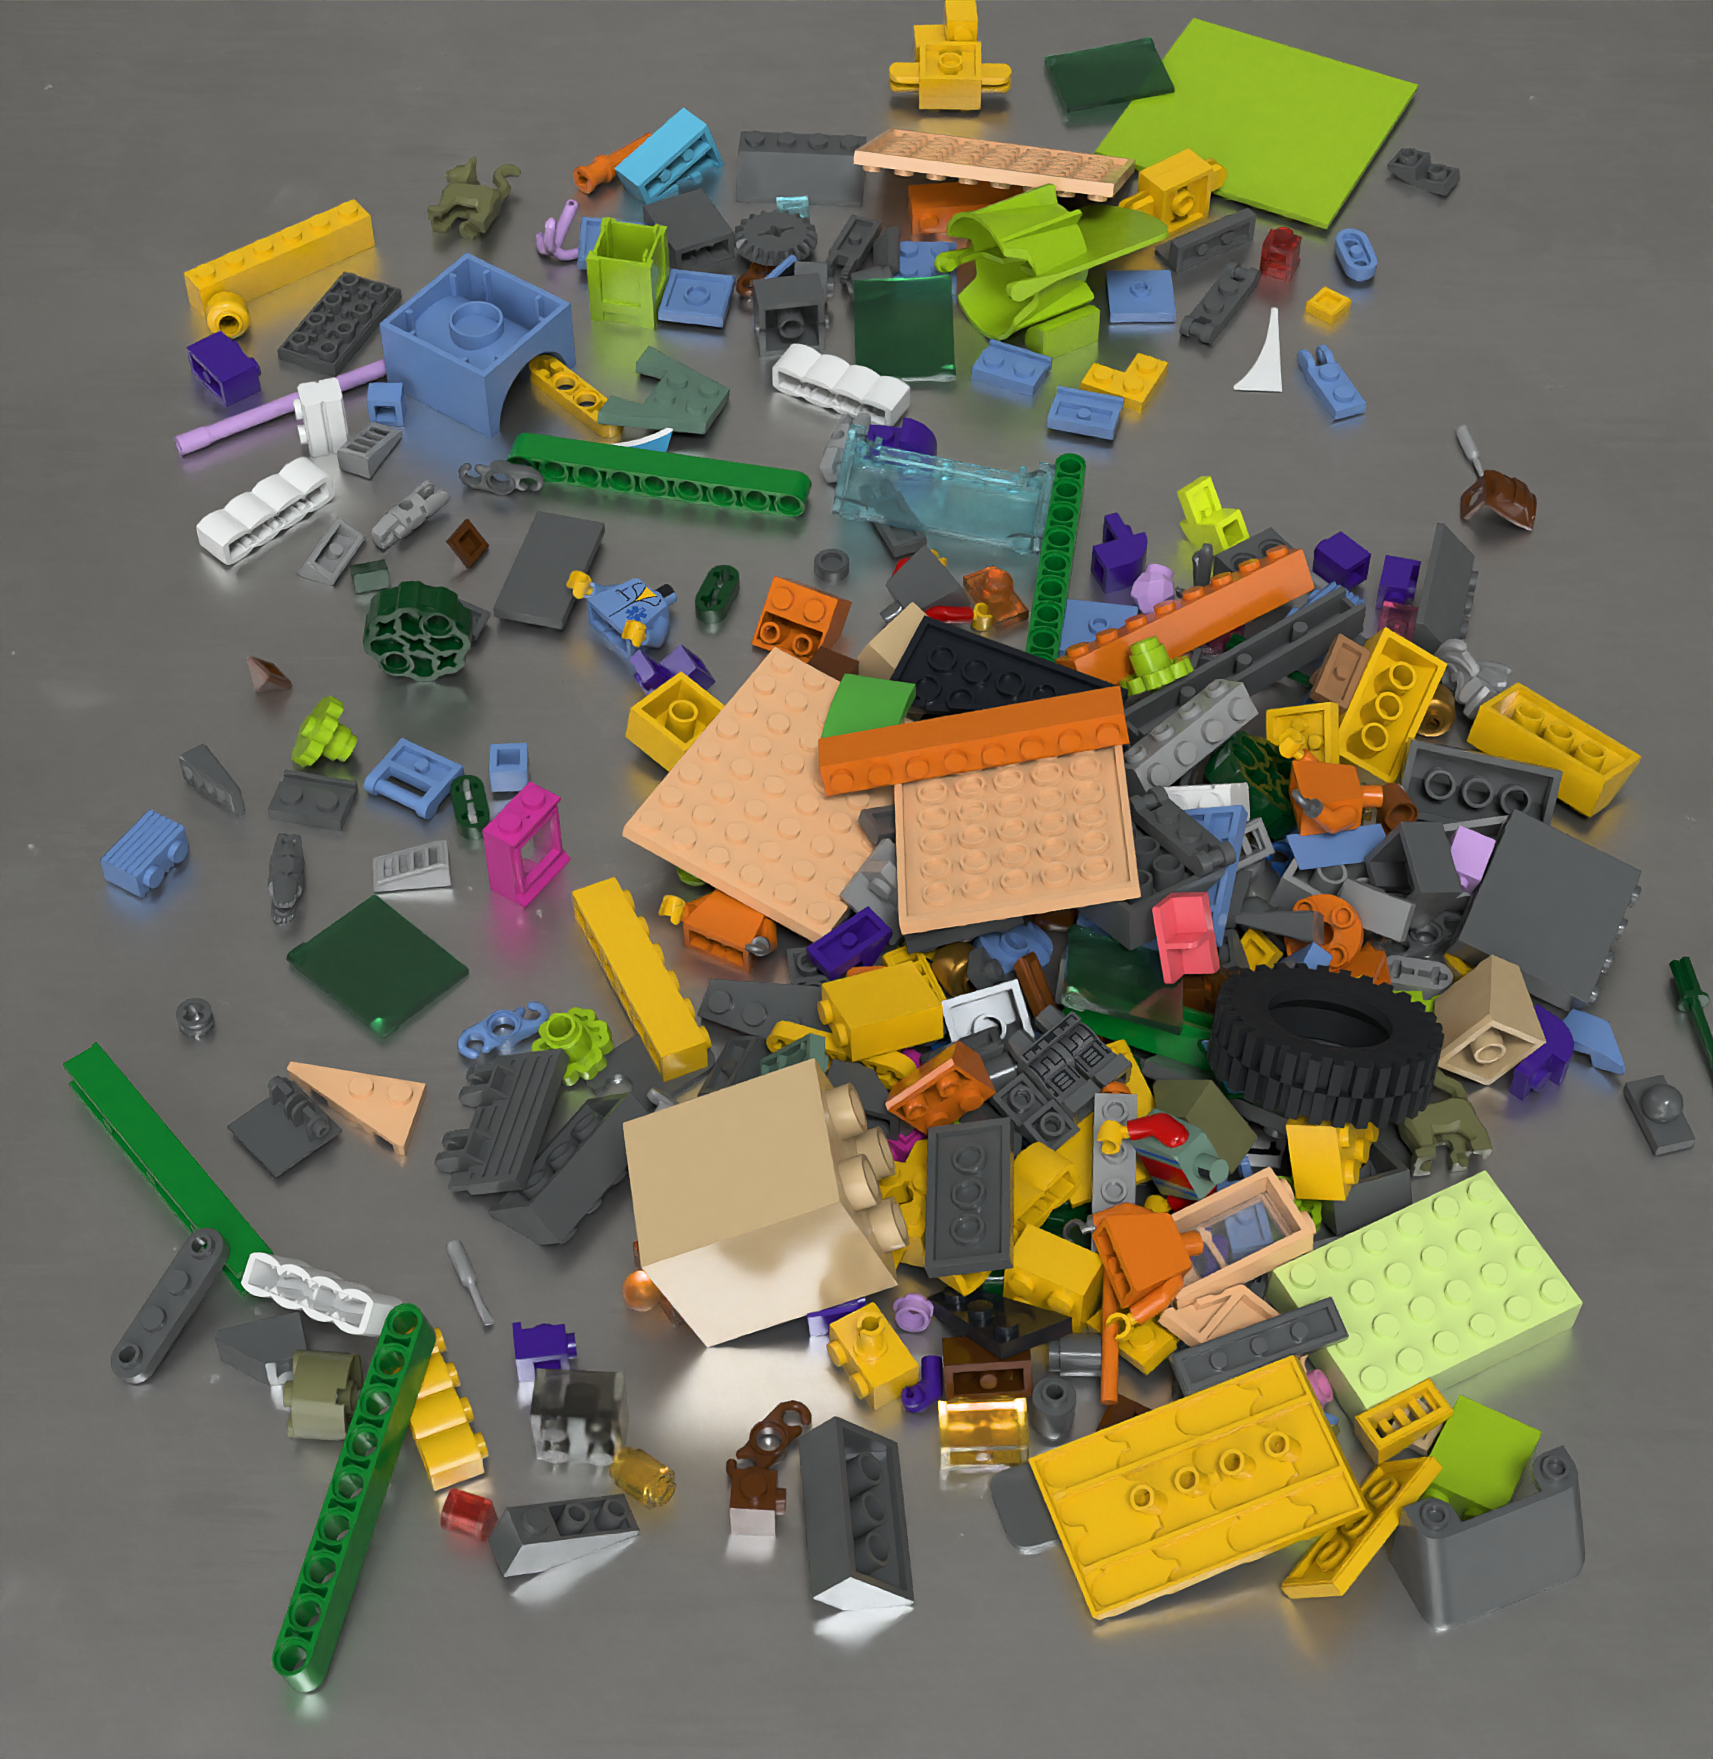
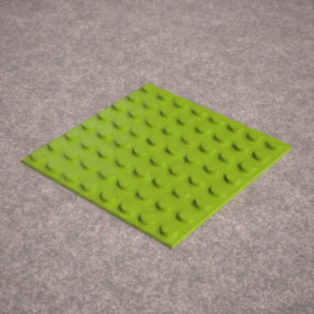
[1095,18,1419,229]

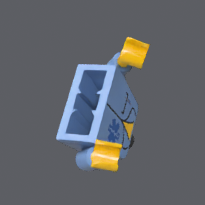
[566,570,677,659]

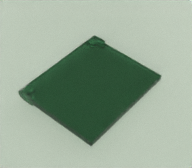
[1044,37,1175,113]
[854,274,956,382]
[286,894,469,1039]
[1062,924,1183,1036]

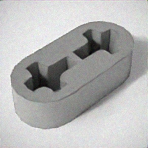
[1387,955,1453,1000]

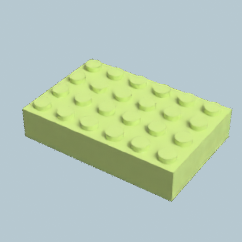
[1266,1170,1583,1425]

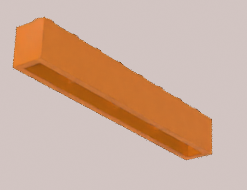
[1055,545,1315,686]
[818,685,1130,796]

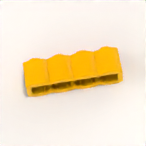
[922,1141,1081,1296]
[377,1327,489,1491]

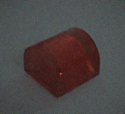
[440,1488,498,1542]

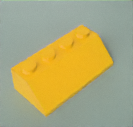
[1339,627,1447,786]
[1467,682,1642,817]

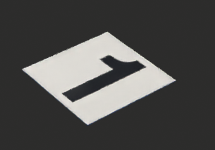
[1245,1129,1288,1168]

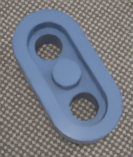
[1334,229,1378,281]

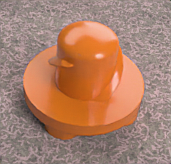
[1284,894,1364,972]

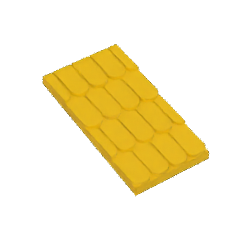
[1028,1355,1371,1620]

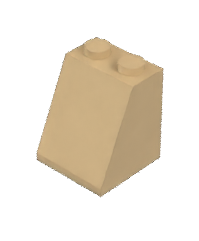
[856,601,927,720]
[1434,955,1546,1086]

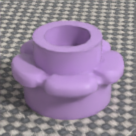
[893,1293,934,1332]

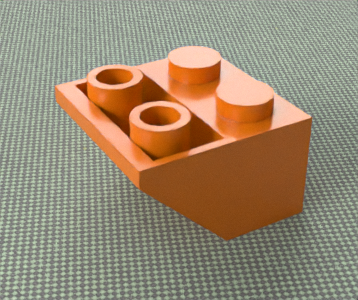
[751,576,852,664]
[885,1040,996,1136]

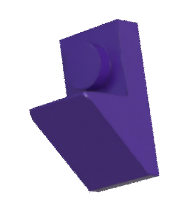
[806,906,893,981]

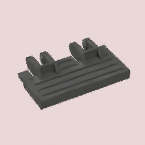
[434,1048,570,1195]

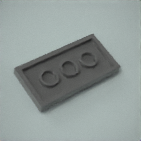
[925,1117,1014,1278]

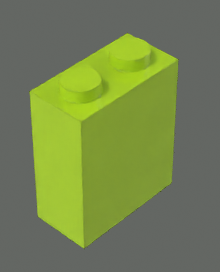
[1418,1395,1542,1521]

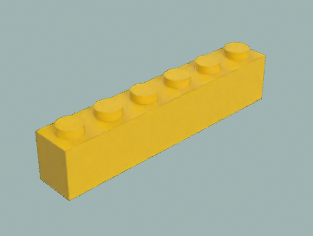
[183,199,375,321]
[572,877,712,1082]

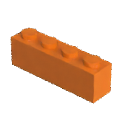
[908,180,1025,235]

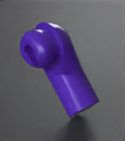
[900,1355,943,1413]

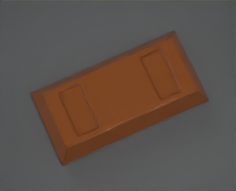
[1013,951,1059,1031]

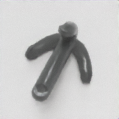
[1175,543,1213,599]

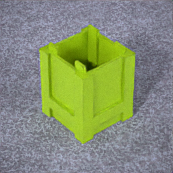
[586,217,670,330]

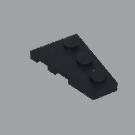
[927,1286,1073,1360]

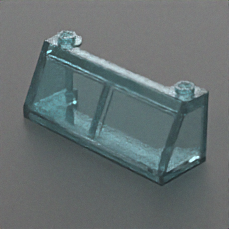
[832,423,1057,556]

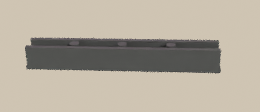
[1123,586,1366,749]

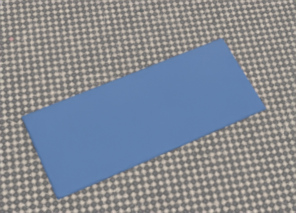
[1286,823,1386,870]

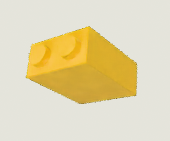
[817,961,943,1062]

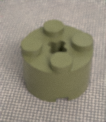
[283,1350,363,1441]

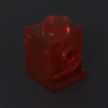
[1259,227,1302,283]

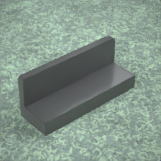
[1154,208,1256,274]

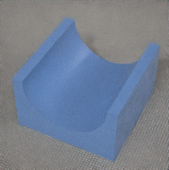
[379,252,576,438]

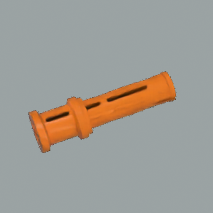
[573,132,653,194]

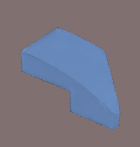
[1563,1009,1626,1075]

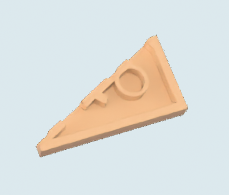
[287,1061,427,1156]

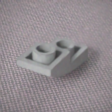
[1340,878,1417,942]

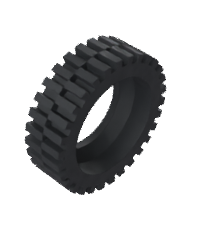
[1207,963,1444,1129]

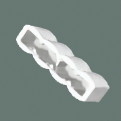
[772,344,910,426]
[196,457,335,565]
[241,1252,404,1338]

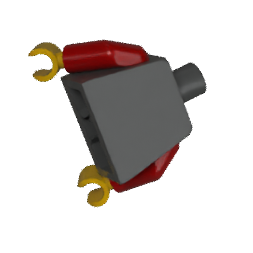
[879,544,993,631]

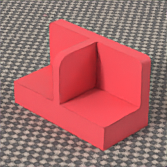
[1152,892,1220,984]

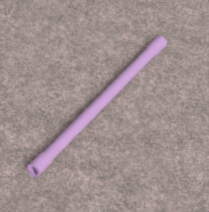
[174,358,387,456]

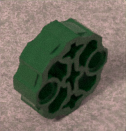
[363,581,473,681]
[1205,731,1298,841]

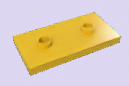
[1280,1456,1443,1599]

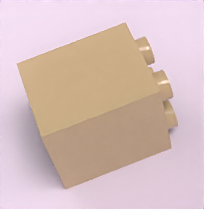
[622,1058,909,1347]

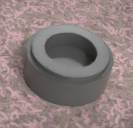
[814,549,849,582]

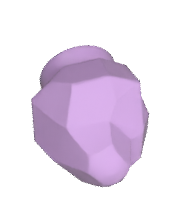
[1131,564,1175,615]

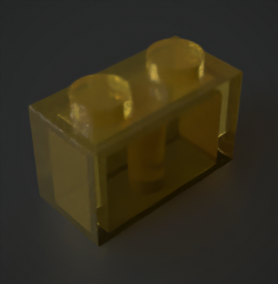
[937,1396,1030,1470]

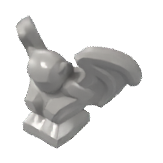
[1434,639,1512,720]

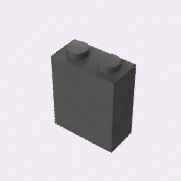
[643,188,735,271]

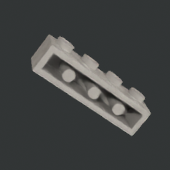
[1124,679,1258,797]

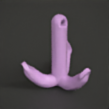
[536,199,579,261]

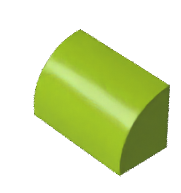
[1025,304,1100,359]

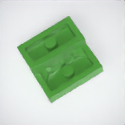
[821,673,916,738]

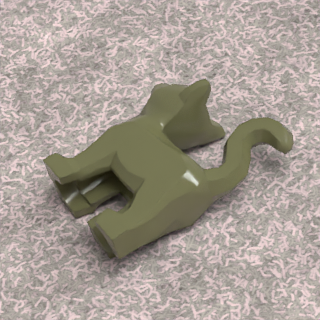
[427,156,521,240]
[1398,1067,1493,1176]

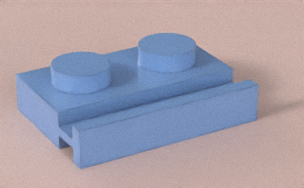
[971,339,1052,397]
[1047,386,1124,440]

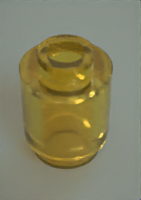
[609,1446,677,1509]

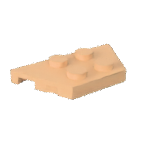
[1158,1284,1309,1372]

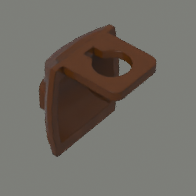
[1460,470,1537,531]

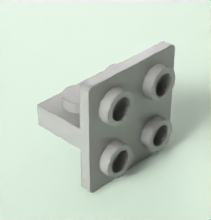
[840,839,902,945]

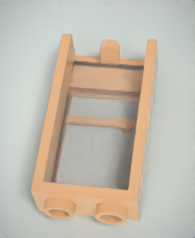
[1169,1166,1316,1310]

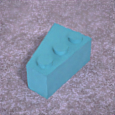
[615,107,724,205]

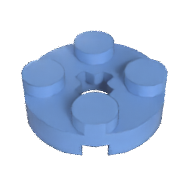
[972,921,1053,974]

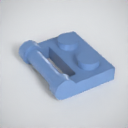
[364,738,464,820]

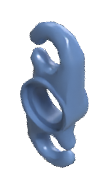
[457,1001,550,1059]

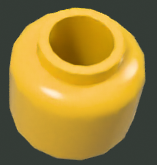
[205,291,250,340]

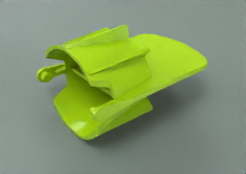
[934,183,1169,341]

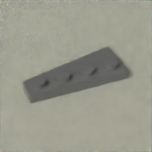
[697,979,832,1053]

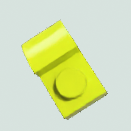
[1177,476,1250,556]

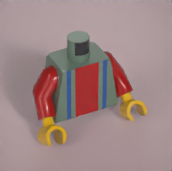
[1096,1108,1229,1213]

